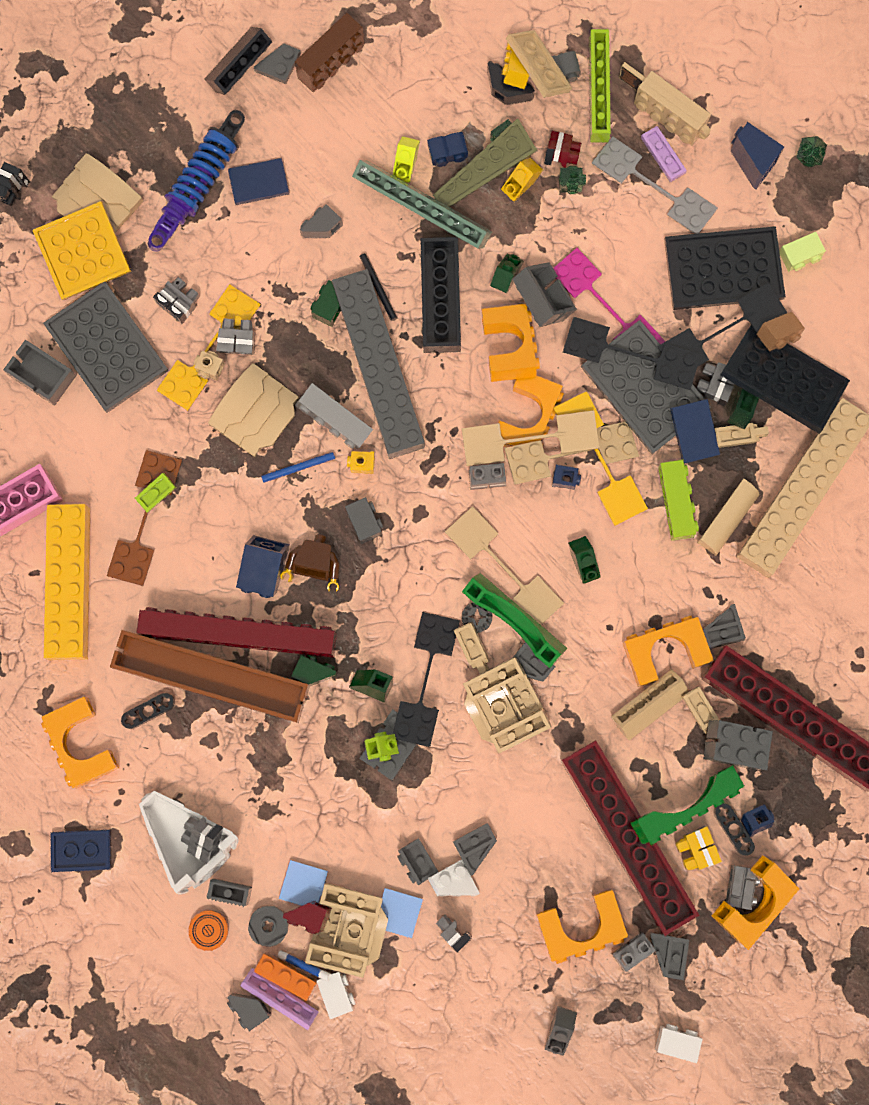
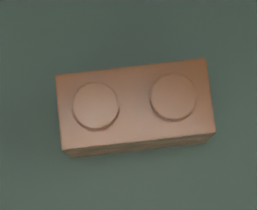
[757,311,805,351]

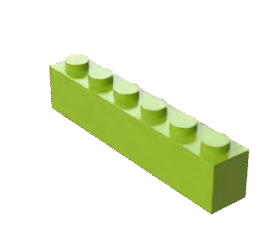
[589,29,611,142]

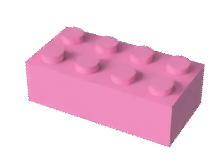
[0,464,63,537]

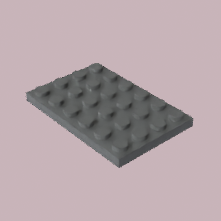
[43,282,169,413]
[581,320,711,454]

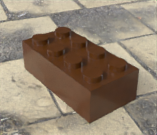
[294,13,364,92]

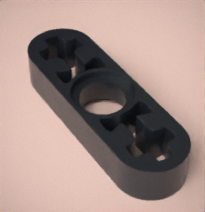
[121,693,175,729]
[714,803,755,856]

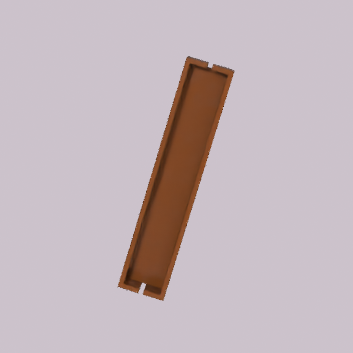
[110,630,310,724]

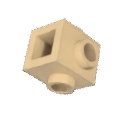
[194,351,225,381]

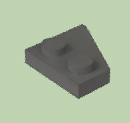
[254,43,301,84]
[703,604,746,649]
[514,642,556,682]
[453,823,497,876]
[650,933,689,980]

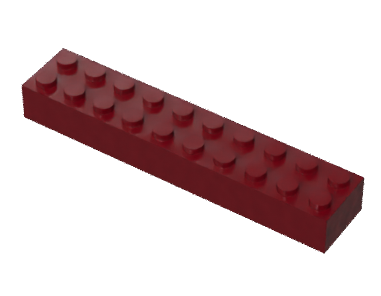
[136,607,337,658]
[701,645,869,791]
[561,740,700,936]

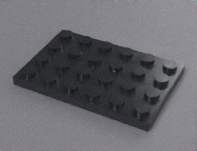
[664,226,786,310]
[720,325,850,434]

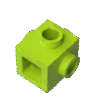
[364,732,399,762]

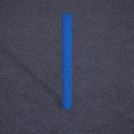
[261,452,335,483]

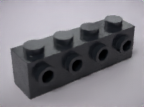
[204,26,272,95]

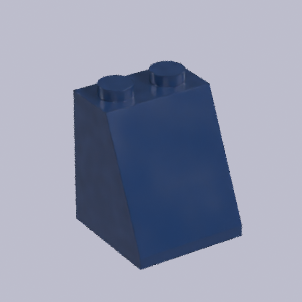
[731,122,784,190]
[236,535,290,598]

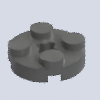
[248,906,289,947]

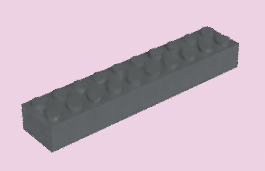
[332,269,425,459]

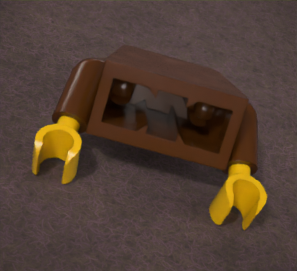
[280,534,339,592]

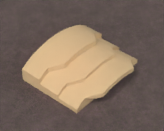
[52,153,144,233]
[208,364,299,457]
[463,656,551,754]
[305,883,388,978]

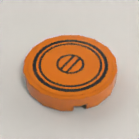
[189,910,229,951]

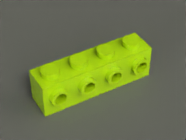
[658,460,699,541]

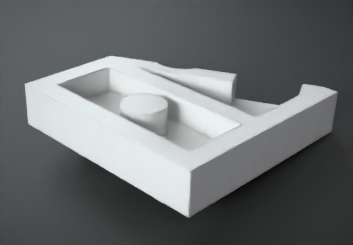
[428,860,480,896]

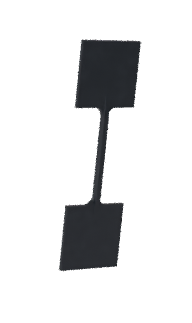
[657,282,787,366]
[562,317,701,390]
[393,612,460,747]

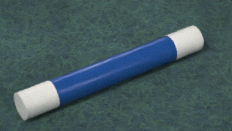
[277,950,331,982]

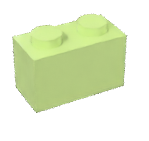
[779,232,826,272]

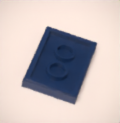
[228,158,289,205]
[670,399,720,464]
[50,830,111,872]

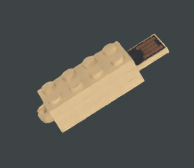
[619,62,711,146]

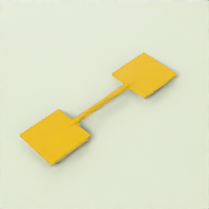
[156,284,261,411]
[553,391,648,526]

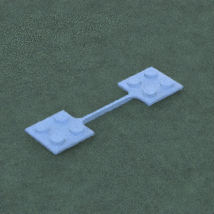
[279,860,423,938]

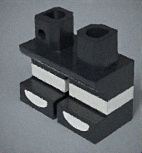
[0,162,30,206]

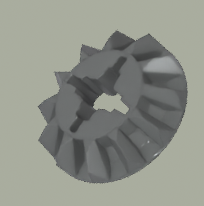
[462,603,493,633]

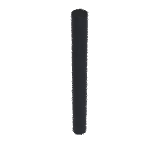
[359,253,398,321]

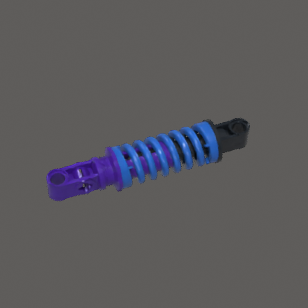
[147,110,245,252]

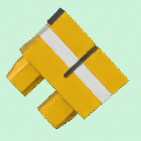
[675,826,722,870]

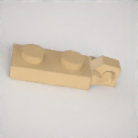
[714,423,769,448]
[454,622,489,675]
[681,686,719,740]

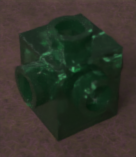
[797,136,827,167]
[559,166,586,195]

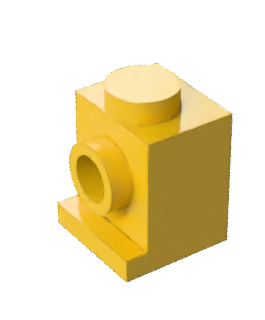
[347,451,375,474]

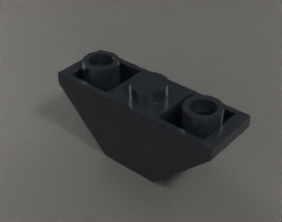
[487,61,535,105]

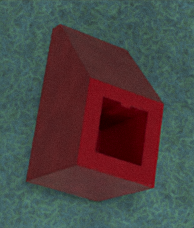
[282,901,332,934]

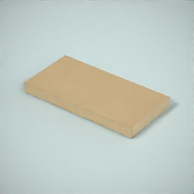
[506,30,572,98]

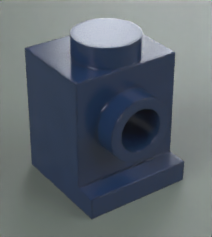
[552,465,581,490]
[741,804,775,837]

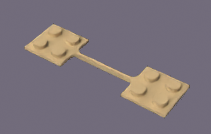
[462,410,599,466]
[505,422,639,485]
[445,506,564,625]

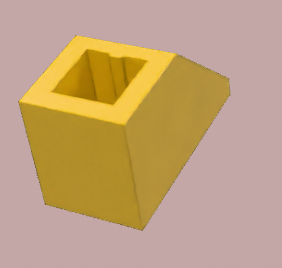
[501,157,543,202]

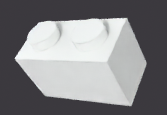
[316,971,356,1019]
[655,1024,703,1063]

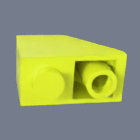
[393,136,420,183]

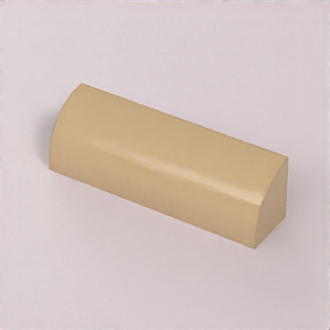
[698,479,760,556]
[611,669,689,741]

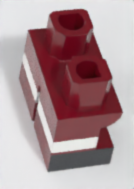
[544,130,582,168]

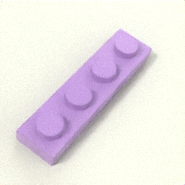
[241,968,319,1030]

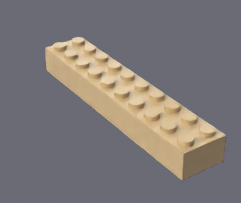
[736,398,869,578]

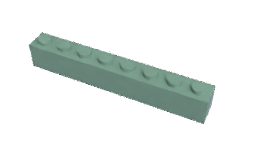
[352,160,492,249]

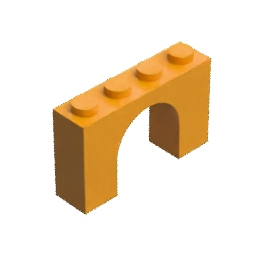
[482,304,540,382]
[498,375,564,448]
[623,615,714,687]
[41,697,119,789]
[711,855,799,950]
[536,889,628,964]

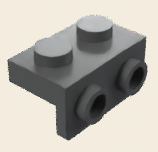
[397,838,438,885]

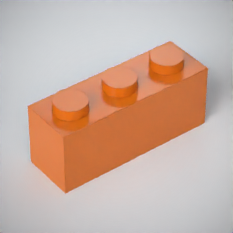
[254,952,317,1001]

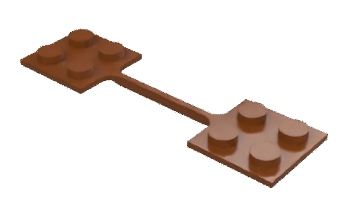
[107,450,182,586]

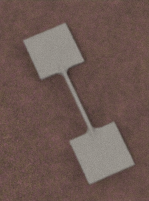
[592,136,718,234]

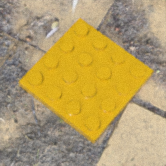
[32,201,131,300]

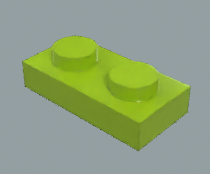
[135,473,177,513]

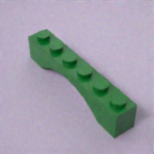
[462,573,568,668]
[631,765,744,845]

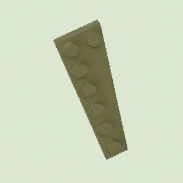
[433,119,537,207]

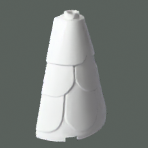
[139,791,238,895]

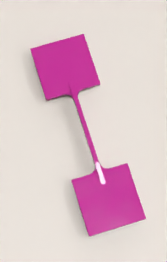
[553,248,666,344]

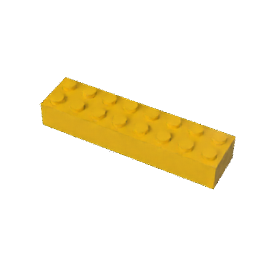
[44,504,90,660]

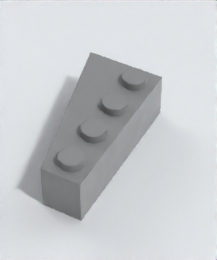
[295,383,373,449]

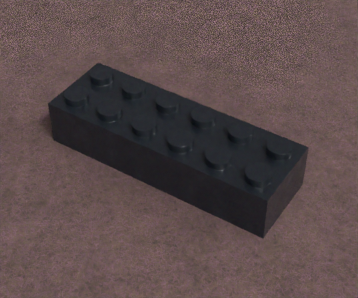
[420,237,461,353]

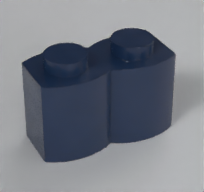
[427,132,468,167]

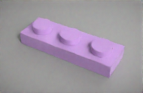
[641,126,687,182]

